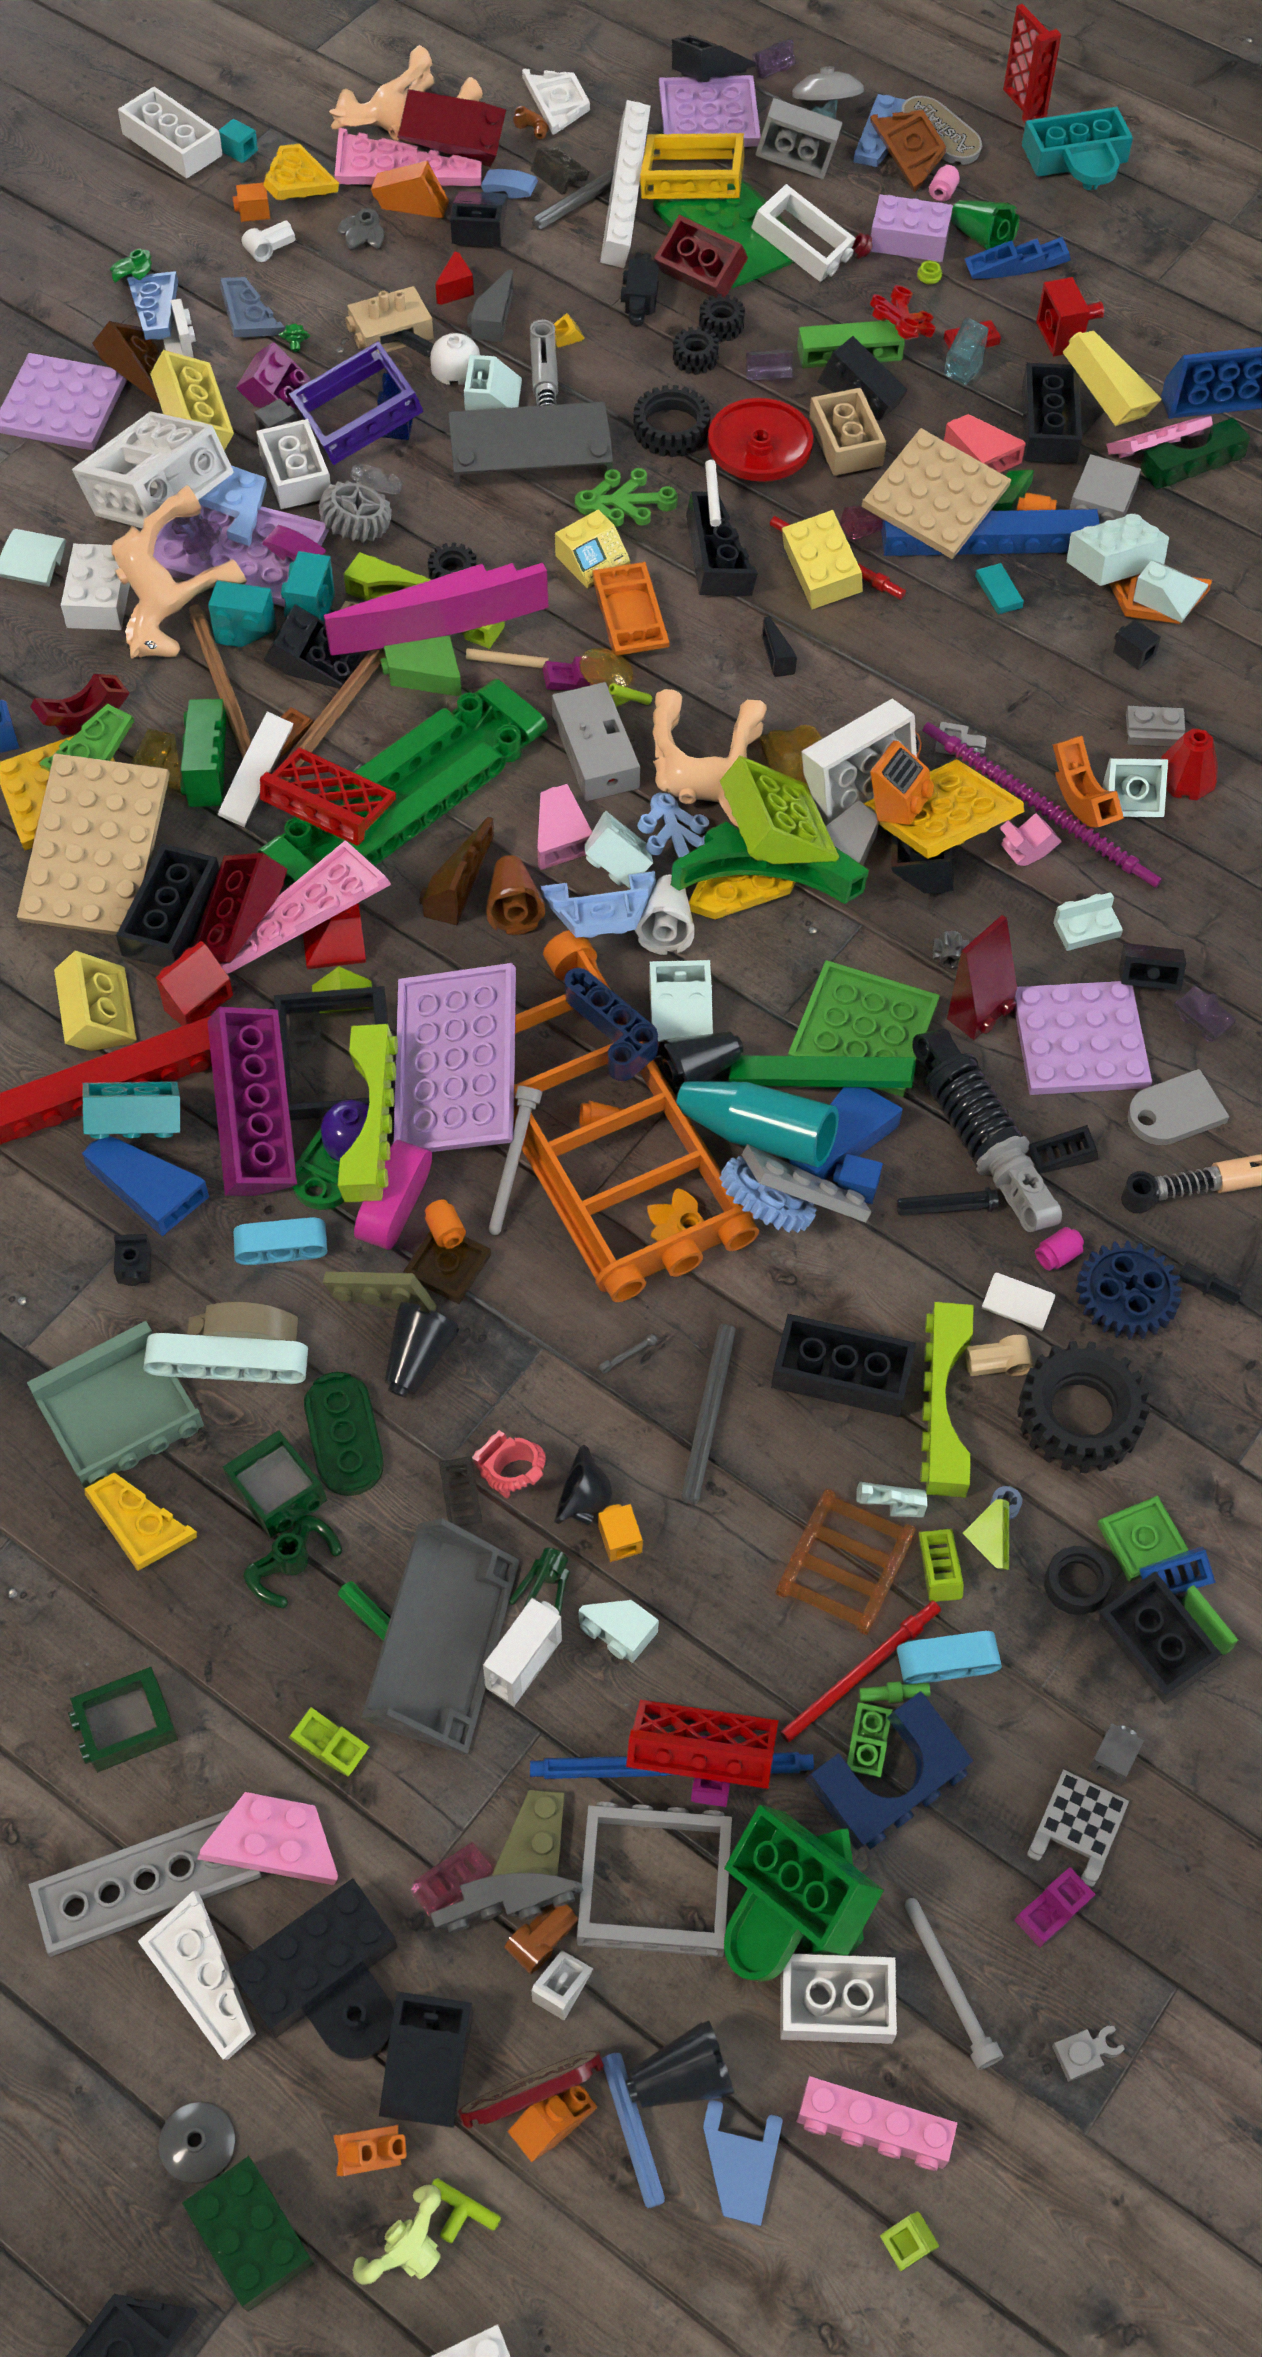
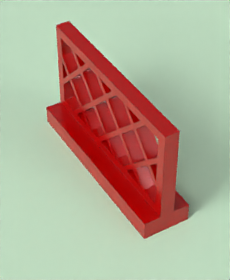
[1003,4,1061,123]
[260,747,396,846]
[626,1699,778,1789]

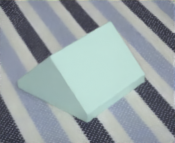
[1103,758,1168,817]

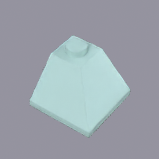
[1133,560,1208,623]

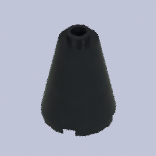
[656,1032,743,1096]
[384,1302,460,1398]
[625,2020,734,2108]

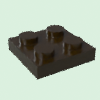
[403,1231,491,1304]

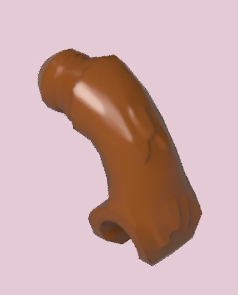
[513,105,549,139]

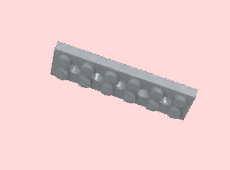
[29,1809,262,1957]

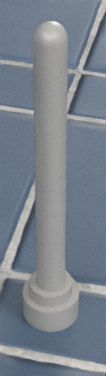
[489,1086,543,1235]
[905,1898,1004,2070]

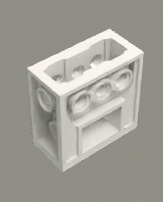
[72,412,234,528]

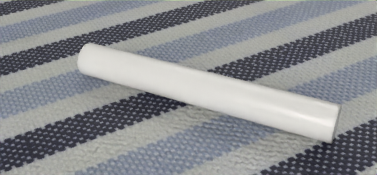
[705,460,721,527]

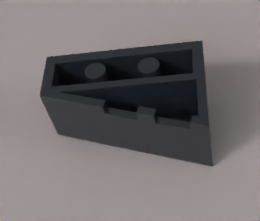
[817,336,908,421]

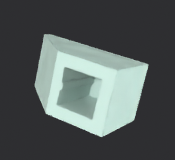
[578,1600,659,1663]

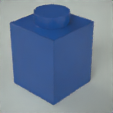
[833,1154,883,1204]

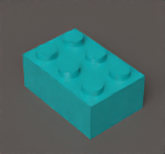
[83,1082,180,1139]

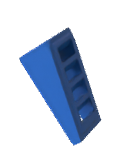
[1139,1547,1216,1595]

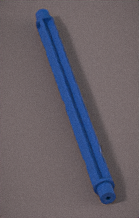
[530,1752,814,1779]

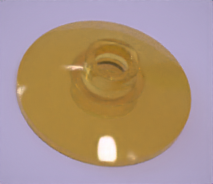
[579,648,633,689]

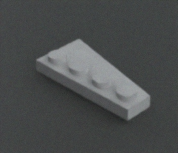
[741,1144,871,1223]

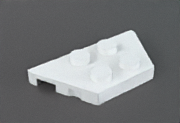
[522,69,590,135]

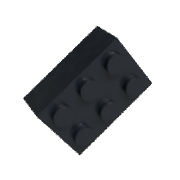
[1099,1571,1222,1705]

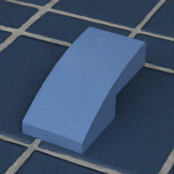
[481,169,538,199]

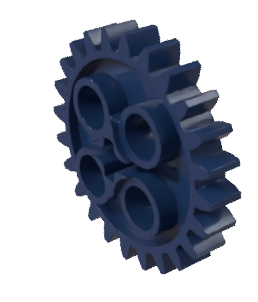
[1076,1241,1182,1340]

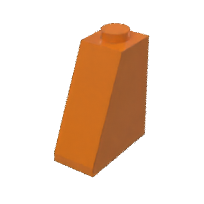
[371,161,449,218]

